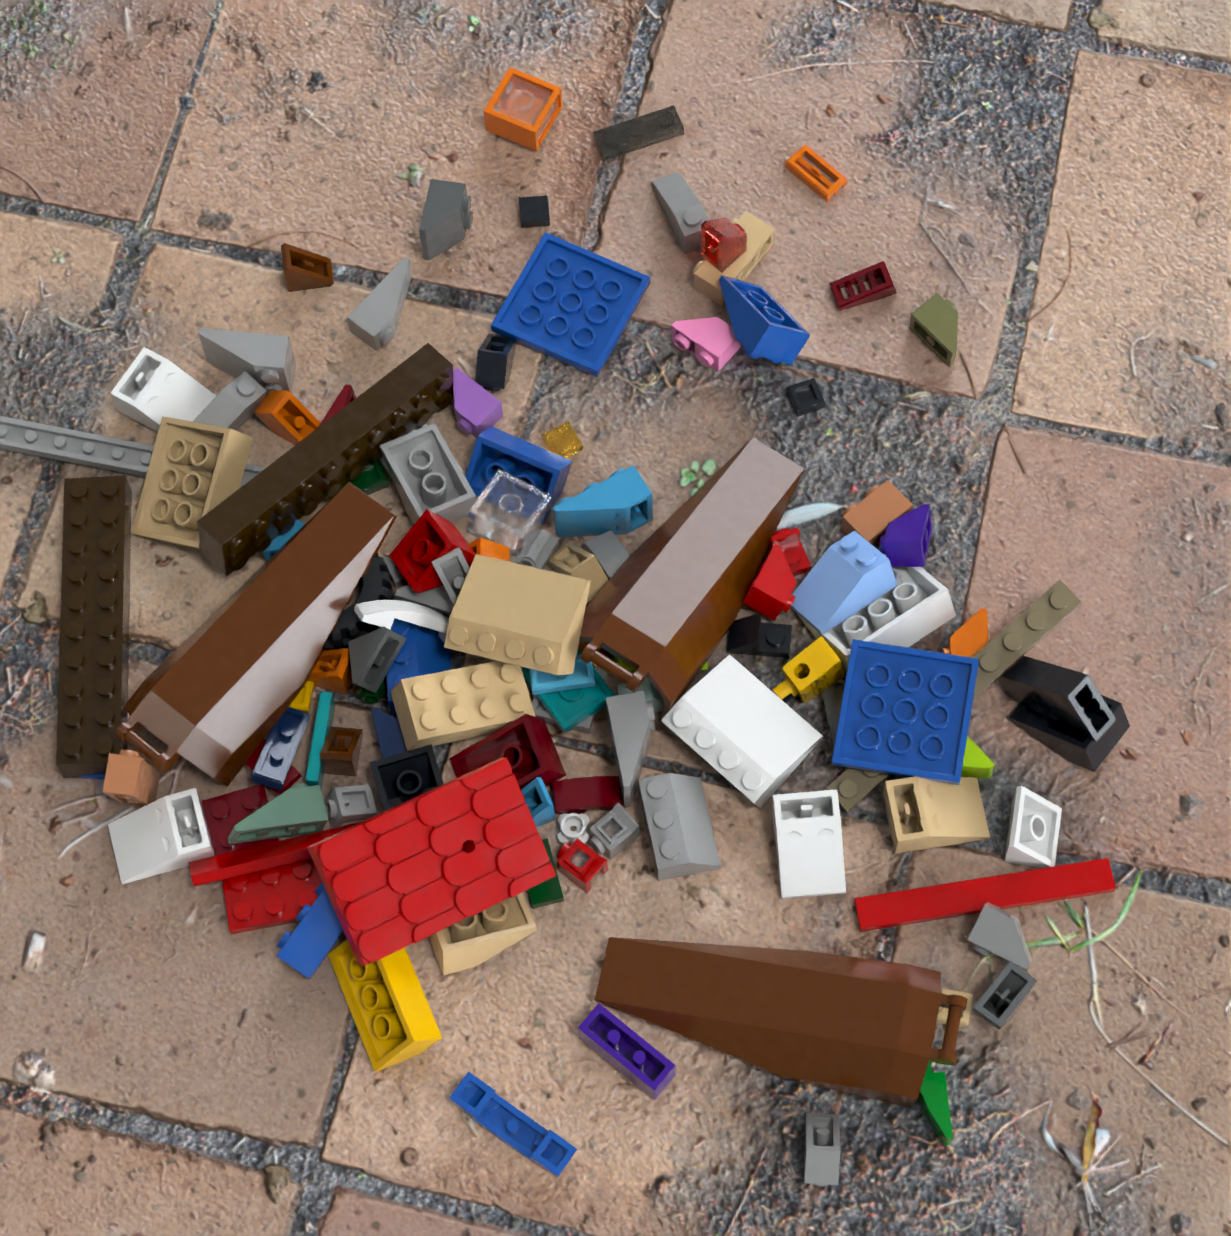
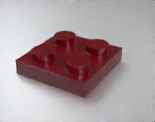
[202,784,279,856]

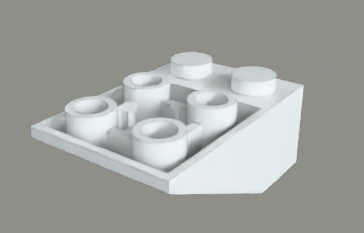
[110,347,216,432]
[108,788,215,884]
[772,789,846,899]

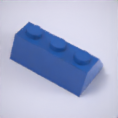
[465,426,573,525]
[387,618,452,715]

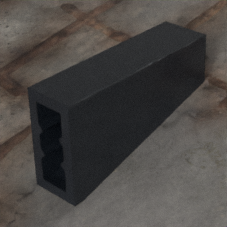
[997,656,1116,742]

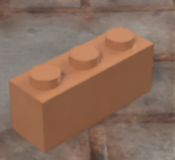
[103,749,161,808]

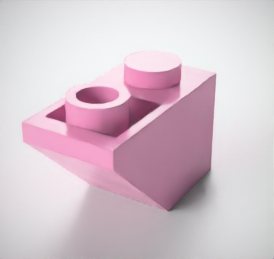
[671,317,740,372]

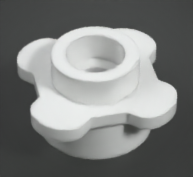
[557,813,590,844]

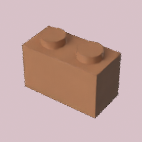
[841,480,913,547]

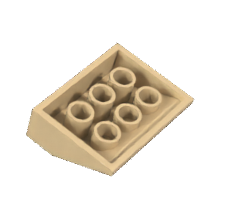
[130,416,253,552]
[444,554,591,675]

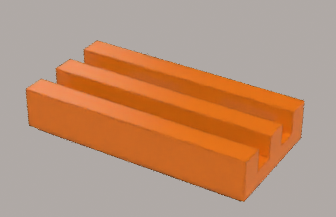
[785,144,847,202]

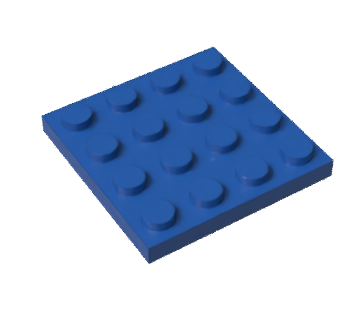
[491,232,651,377]
[832,639,979,785]

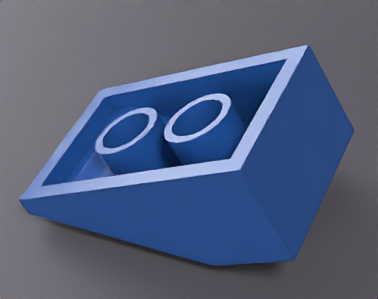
[719,275,810,365]

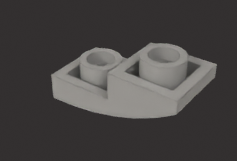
[584,530,630,580]

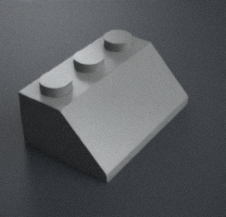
[638,773,721,881]

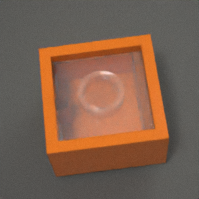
[483,67,563,151]

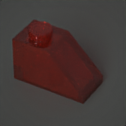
[700,217,747,273]

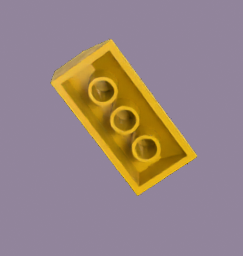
[328,939,442,1072]

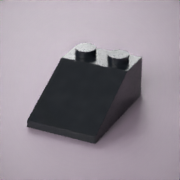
[1009,695,1130,772]

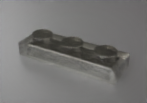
[593,105,684,161]

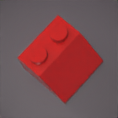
[389,509,476,593]

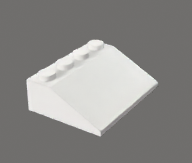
[797,554,956,674]
[661,654,824,808]

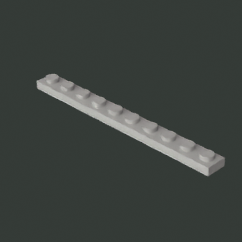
[0,416,267,488]

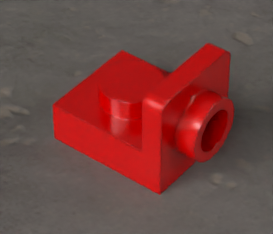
[769,527,811,577]

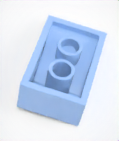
[790,531,897,635]

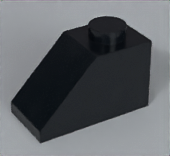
[475,334,517,391]

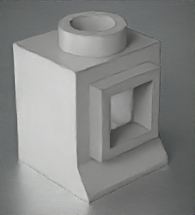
[589,803,640,859]

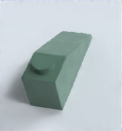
[227,783,328,844]

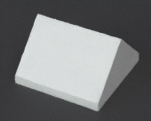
[1004,786,1062,868]

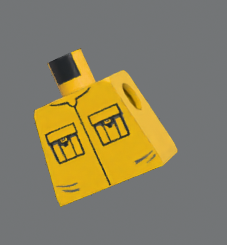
[772,636,845,703]

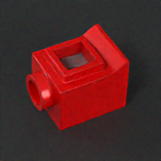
[556,838,608,893]

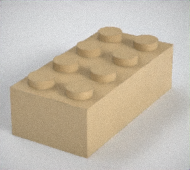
[390,661,535,751]

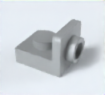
[324,784,377,828]

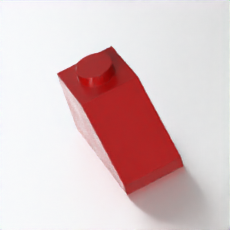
[742,544,796,621]

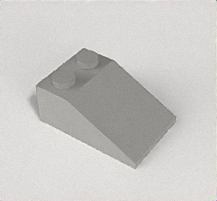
[198,328,296,395]
[380,423,476,525]
[606,691,655,808]

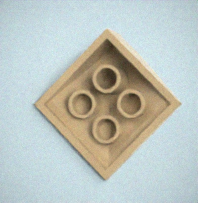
[429,893,537,975]

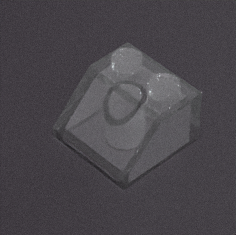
[466,469,553,558]

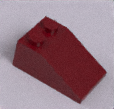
[450,714,566,790]

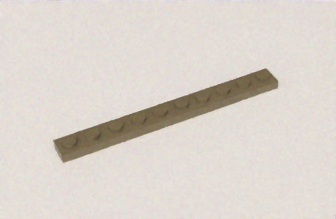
[826,580,1082,814]

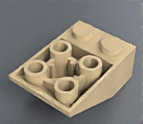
[883,776,990,854]

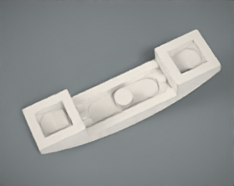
[354,600,449,643]

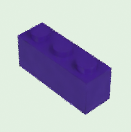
[578,1003,676,1100]

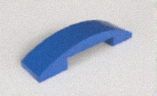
[449,1072,577,1177]

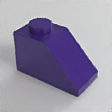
[880,504,933,567]

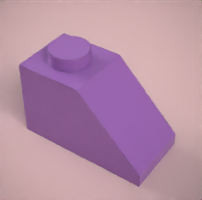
[453,367,503,439]

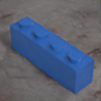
[276,882,344,979]

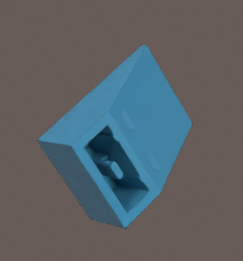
[553,465,653,537]

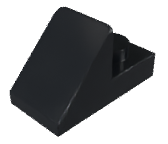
[727,613,792,658]

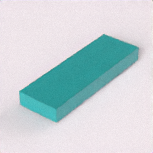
[306,692,336,791]

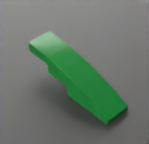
[918,1061,953,1146]

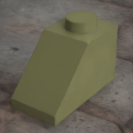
[909,293,958,367]

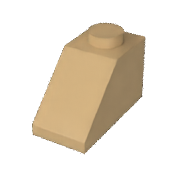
[548,543,609,603]

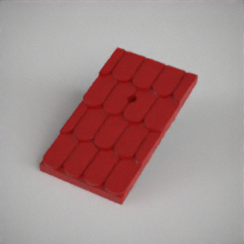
[307,757,556,966]

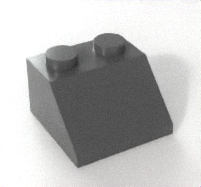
[419,179,473,260]

